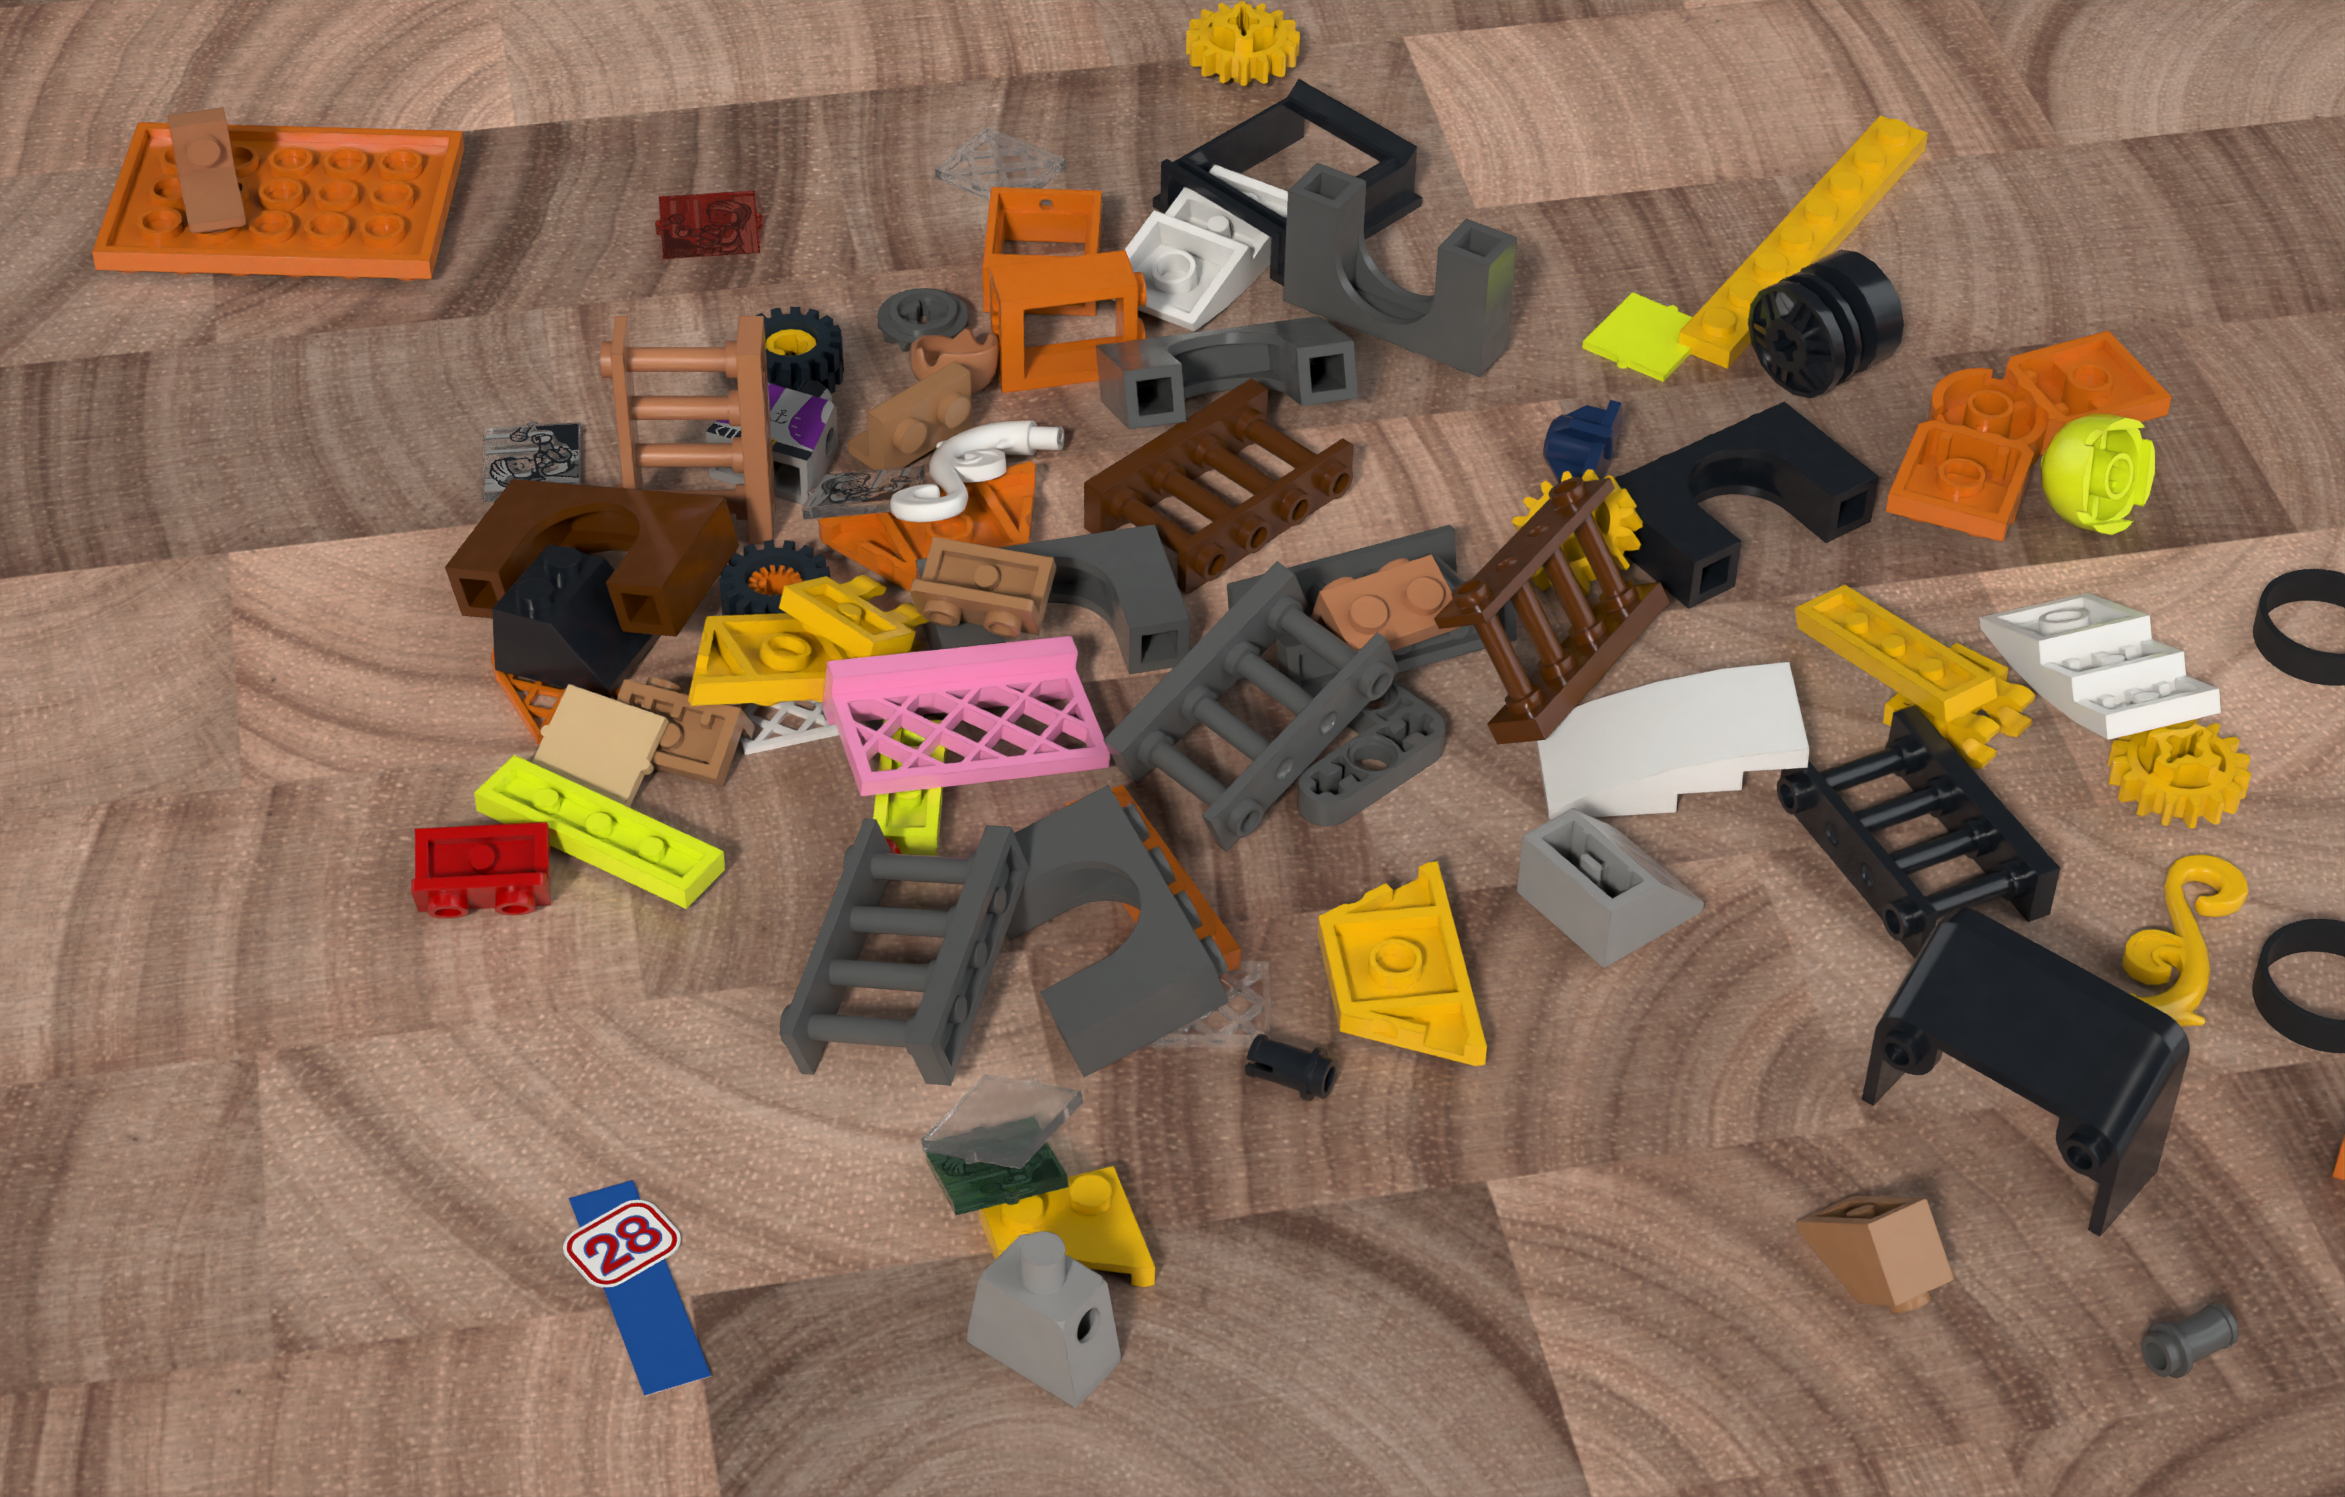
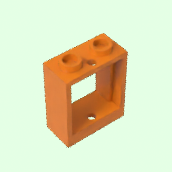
[982,187,1102,316]
[990,250,1147,393]

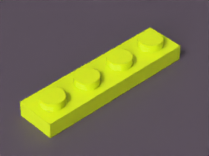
[474,755,725,909]

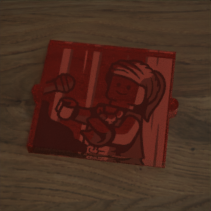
[655,190,763,259]

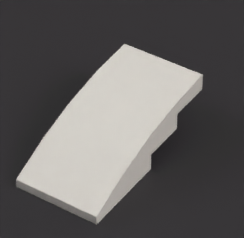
[1111,164,1288,331]
[1979,593,2221,740]
[1536,662,1809,820]

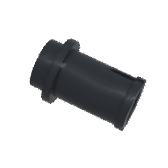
[1245,1034,1338,1101]

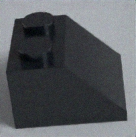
[492,544,661,698]

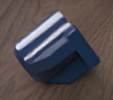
[1543,400,1623,483]

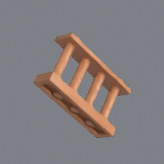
[600,316,776,544]

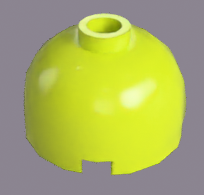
[2041,413,2155,535]

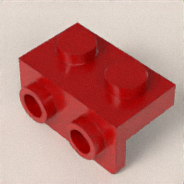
[411,822,551,919]

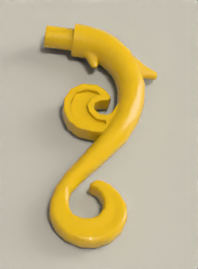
[2122,854,2248,1027]

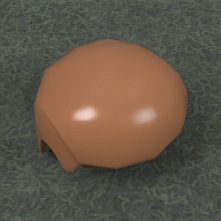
[909,328,1000,396]

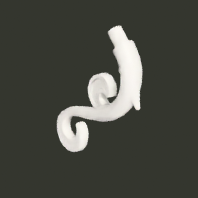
[890,420,1065,522]

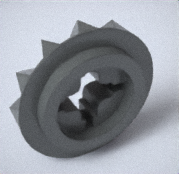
[878,288,969,352]

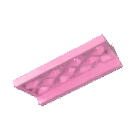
[822,636,1111,796]

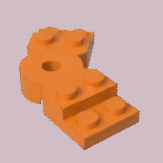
[1885,330,2172,542]

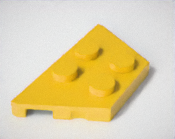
[688,613,850,706]
[1317,861,1487,1066]

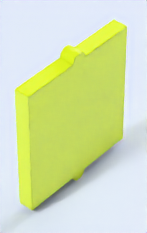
[1582,292,1692,382]

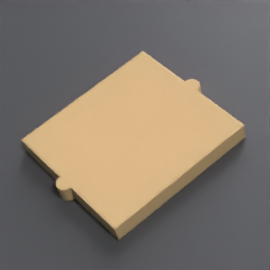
[532,684,669,808]

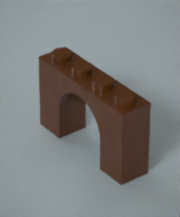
[445,479,740,637]

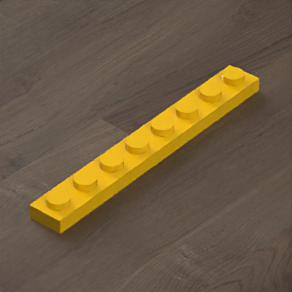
[1678,115,1928,369]

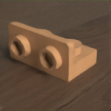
[617,677,756,787]

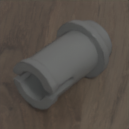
[2141,1302,2239,1378]

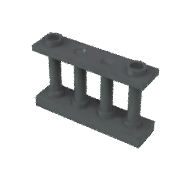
[1227,525,1517,696]
[1103,561,1399,852]
[780,818,1030,1086]

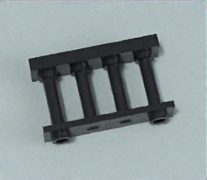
[1777,705,2061,959]

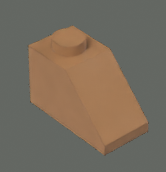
[1795,1196,1954,1313]

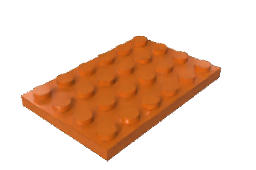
[92,122,465,281]

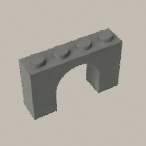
[1283,163,1517,377]
[1096,316,1358,429]
[916,524,1190,674]
[967,785,1229,1077]

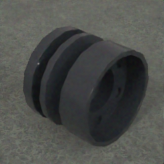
[1748,249,1904,398]

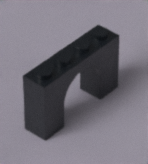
[1609,401,1879,609]

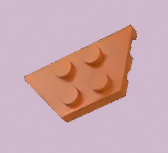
[818,461,1036,592]

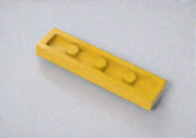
[1795,584,1997,723]

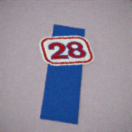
[563,1180,711,1396]

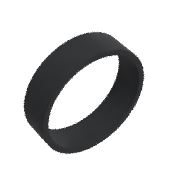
[2253,569,2345,686]
[2252,919,2345,1053]

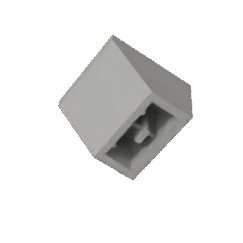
[1517,808,1704,968]

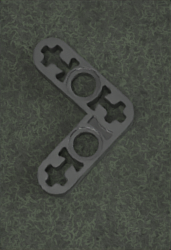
[1297,680,1446,826]

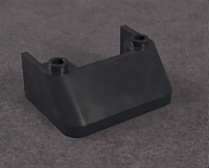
[1862,907,2190,1237]

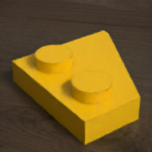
[978,1166,1155,1287]

